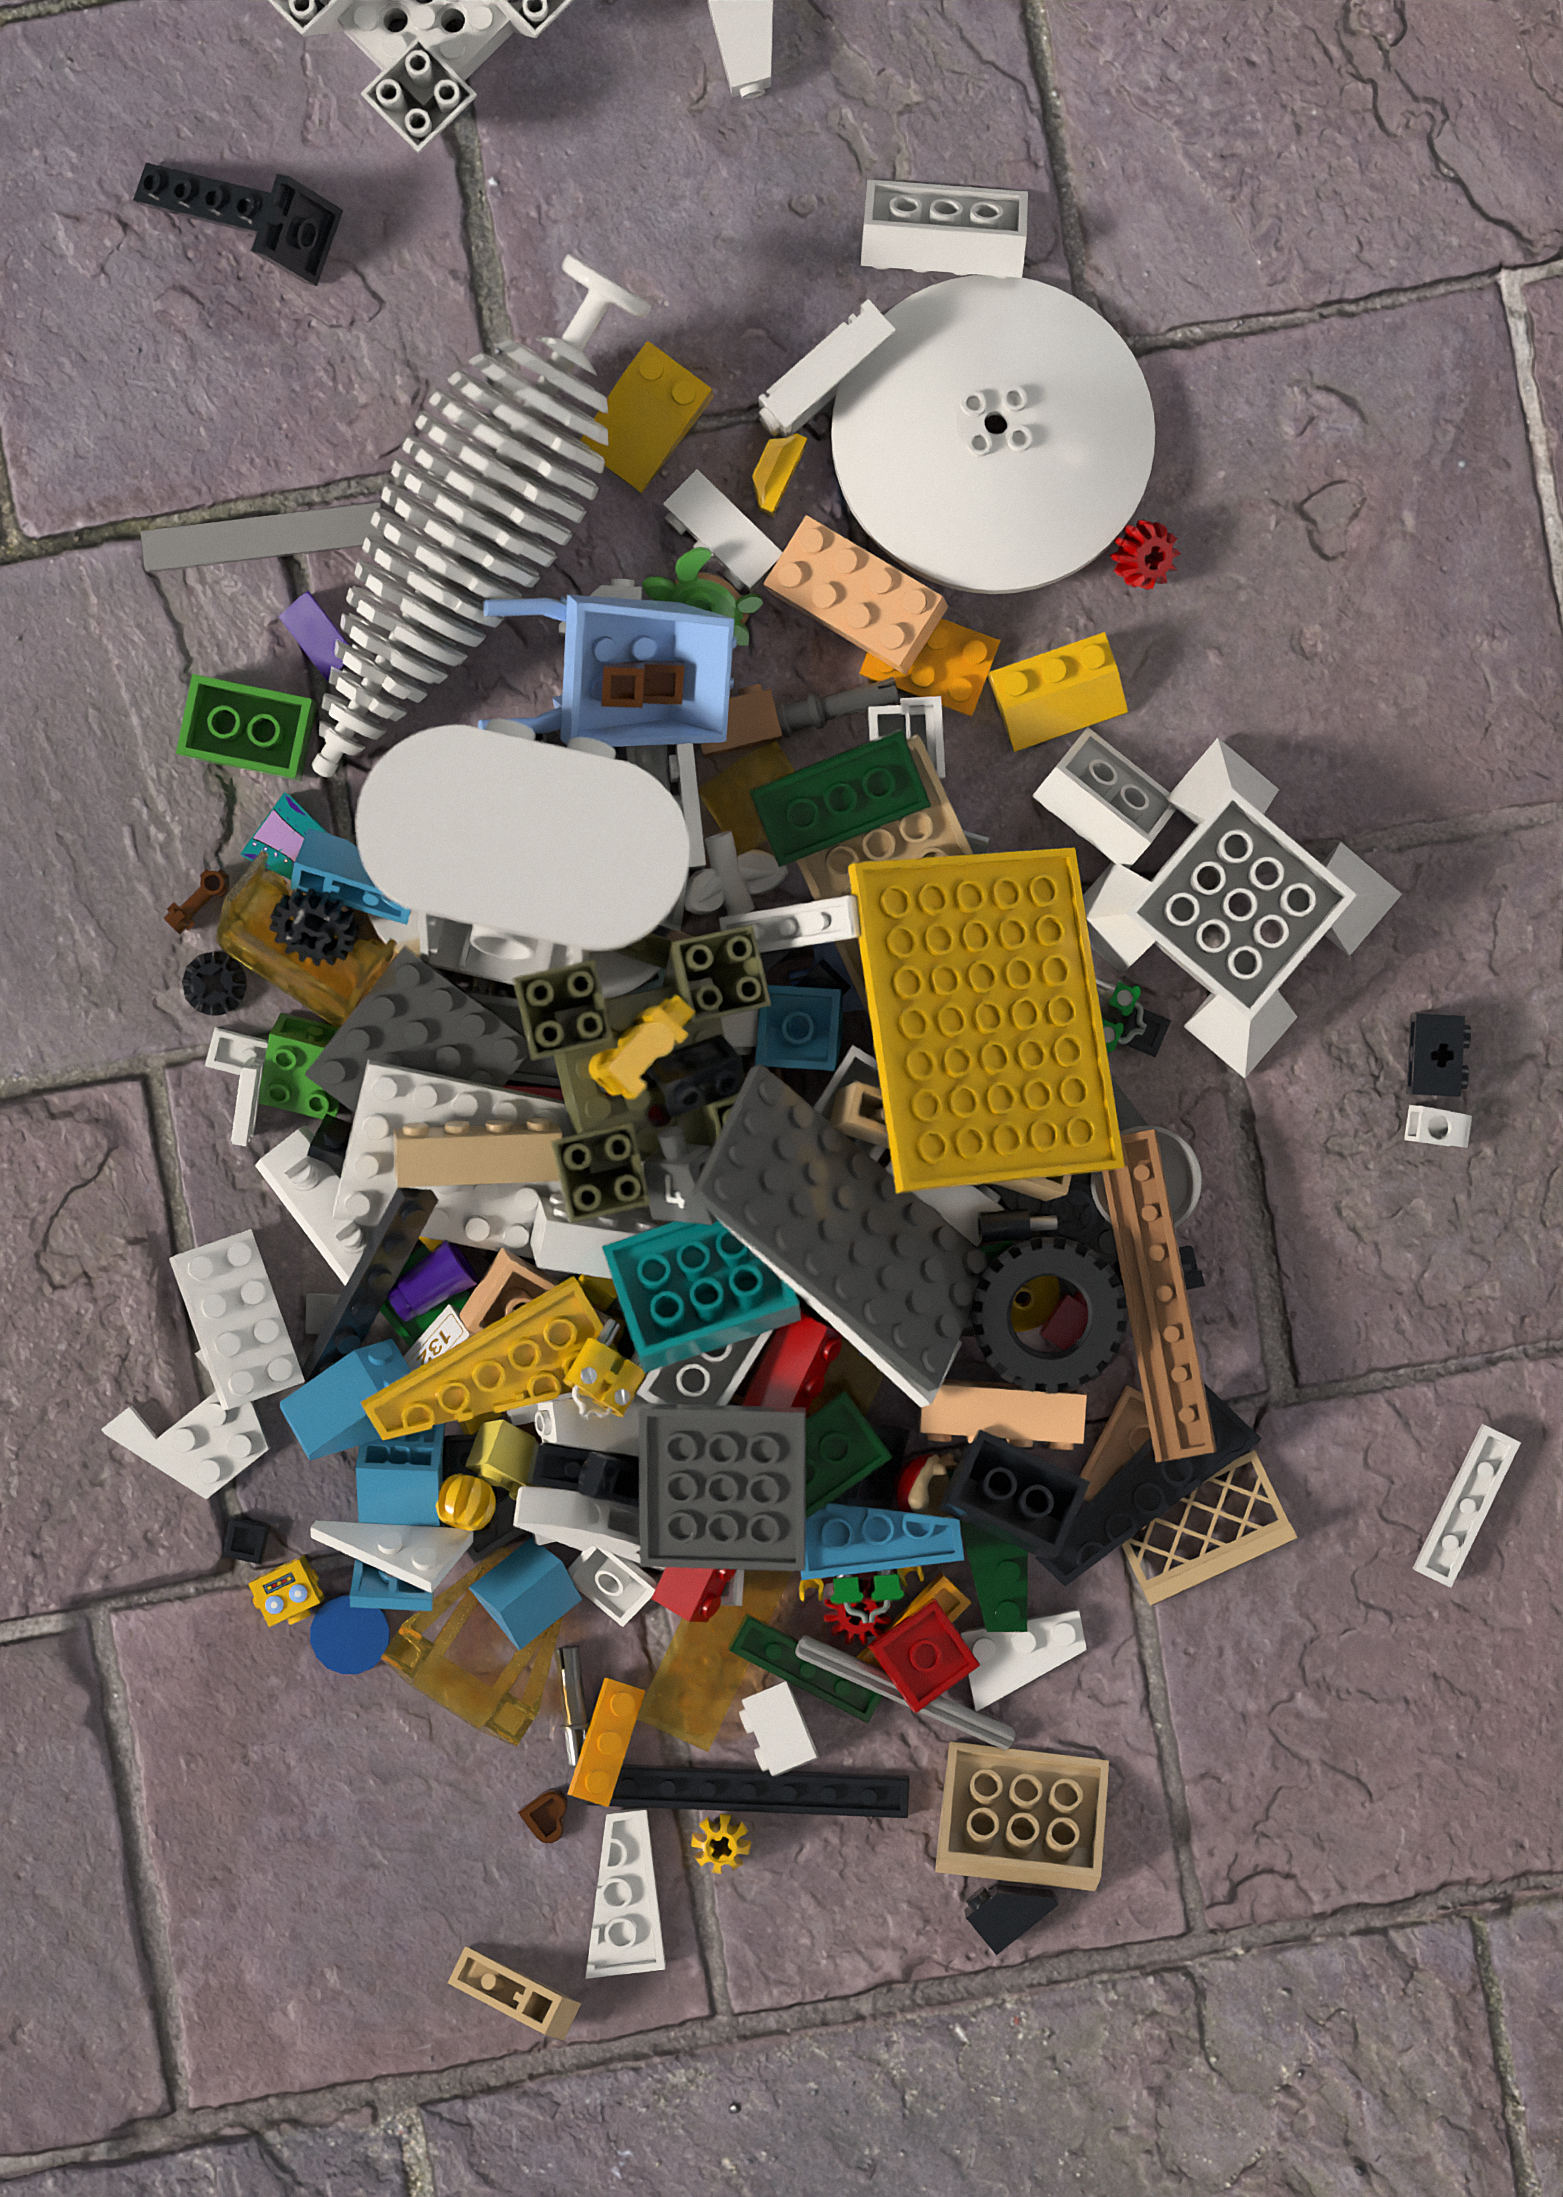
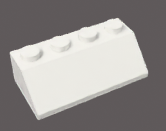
[861,179,1028,279]

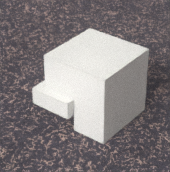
[868,696,945,779]

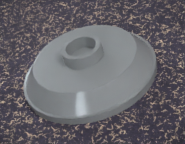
[1091,1126,1202,1229]

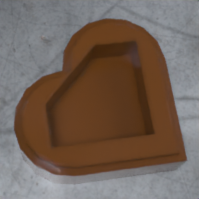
[518,1789,568,1844]

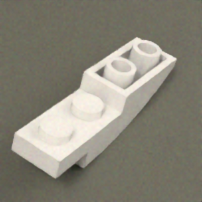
[513,1486,666,1571]

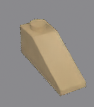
[448,1946,581,2041]

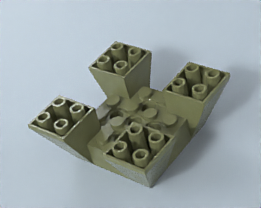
[513,925,790,1223]

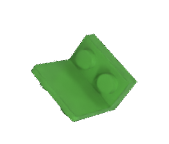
[258,1012,340,1120]

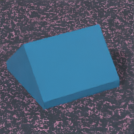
[469,1537,582,1651]

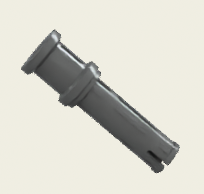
[775,677,900,738]

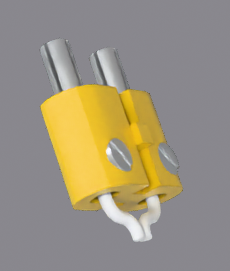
[563,1319,648,1419]

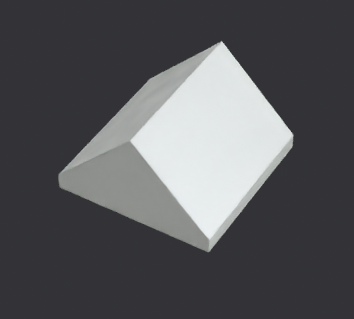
[566,1546,661,1627]

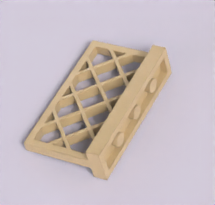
[1122,1450,1297,1606]

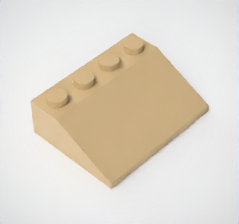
[935,1742,1109,1891]

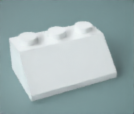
[1032,727,1176,869]

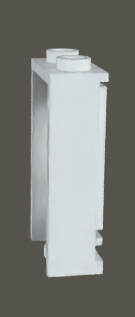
[758,299,896,438]

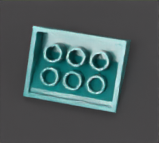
[602,1220,801,1373]

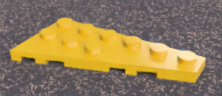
[360,1276,622,1440]

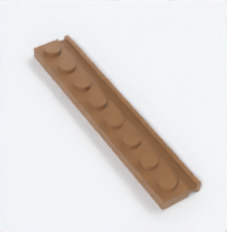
[1102,1129,1217,1462]

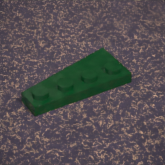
[946,1469,1028,1632]

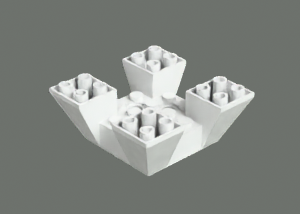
[268,0,574,154]
[1083,738,1402,1078]

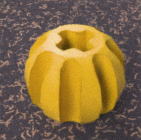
[435,1474,496,1531]
[691,1813,751,1874]

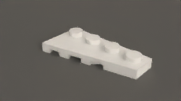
[585,1807,666,1979]

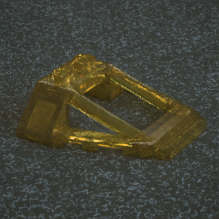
[380,1545,563,1747]

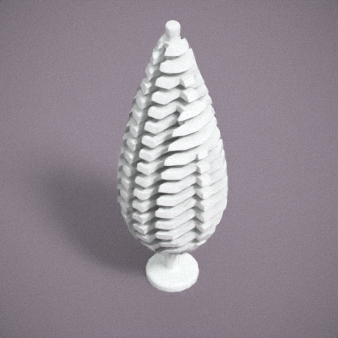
[311,254,652,777]

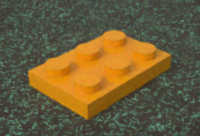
[859,618,1000,717]

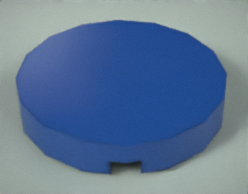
[310,1594,390,1674]

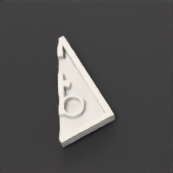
[311,1520,473,1593]

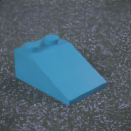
[280,1338,412,1461]

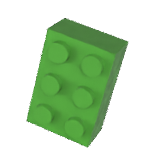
[176,674,318,782]

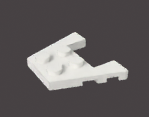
[101,1349,271,1499]

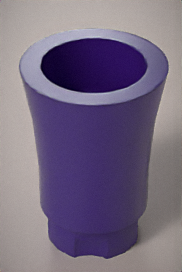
[387,1240,479,1322]

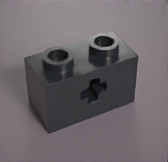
[1406,1013,1471,1097]

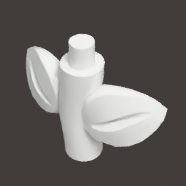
[685,831,789,916]

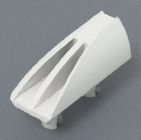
[255,1125,376,1286]

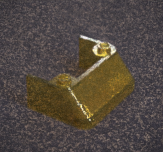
[215,850,398,1028]

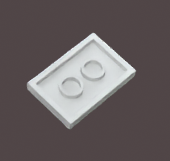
[668,743,706,871]

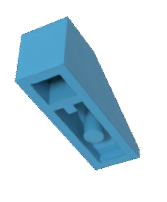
[290,828,411,925]

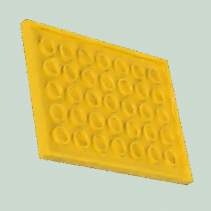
[848,847,1125,1193]

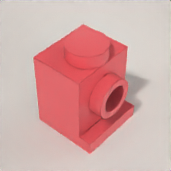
[1039,1291,1088,1350]

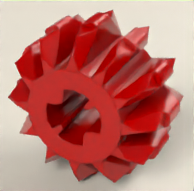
[1109,519,1181,590]
[824,1577,891,1645]

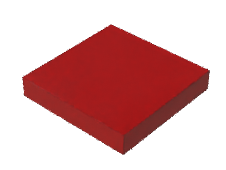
[868,1598,980,1713]

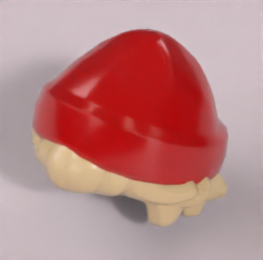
[893,1453,958,1518]

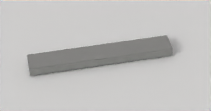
[140,502,386,573]

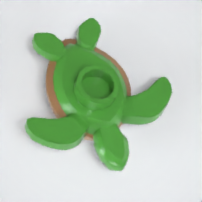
[642,547,763,646]

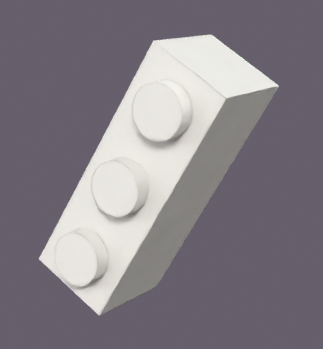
[663,469,783,593]

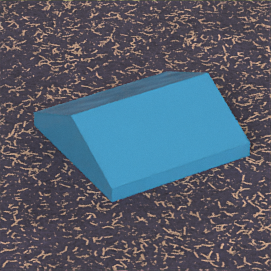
[755,985,843,1071]

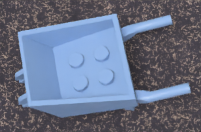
[478,595,737,747]

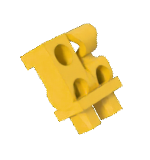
[589,996,695,1099]

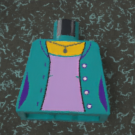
[240,792,330,880]

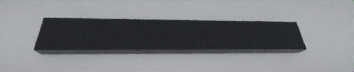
[587,1764,910,1818]

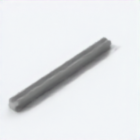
[795,1635,1016,1750]

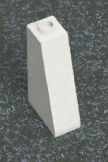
[707,0,774,99]
[535,1395,651,1458]

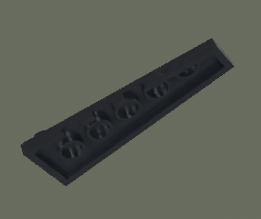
[1035,1383,1262,1586]

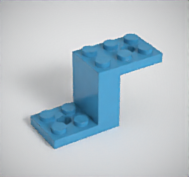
[350,1422,447,1611]

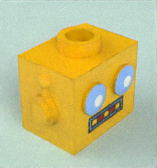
[248,1555,325,1627]

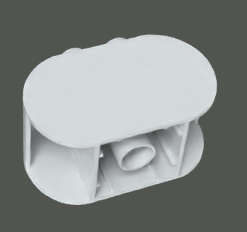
[356,719,690,1001]

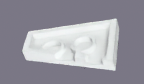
[960,1608,1087,1712]

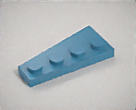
[801,1503,964,1580]

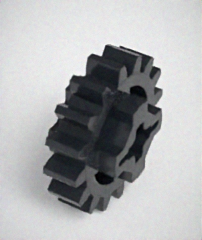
[269,888,359,966]

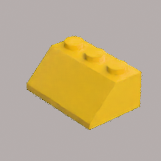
[987,632,1128,752]

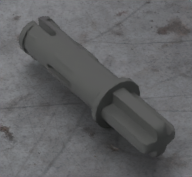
[553,1645,591,1768]

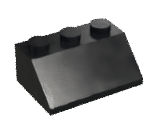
[938,1429,1090,1561]

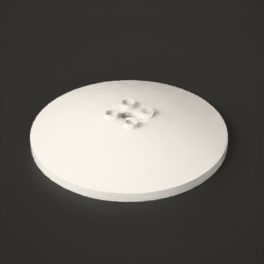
[831,275,1155,594]

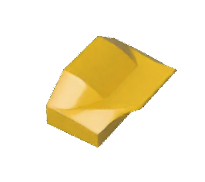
[752,433,807,517]

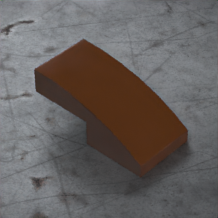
[601,661,685,708]

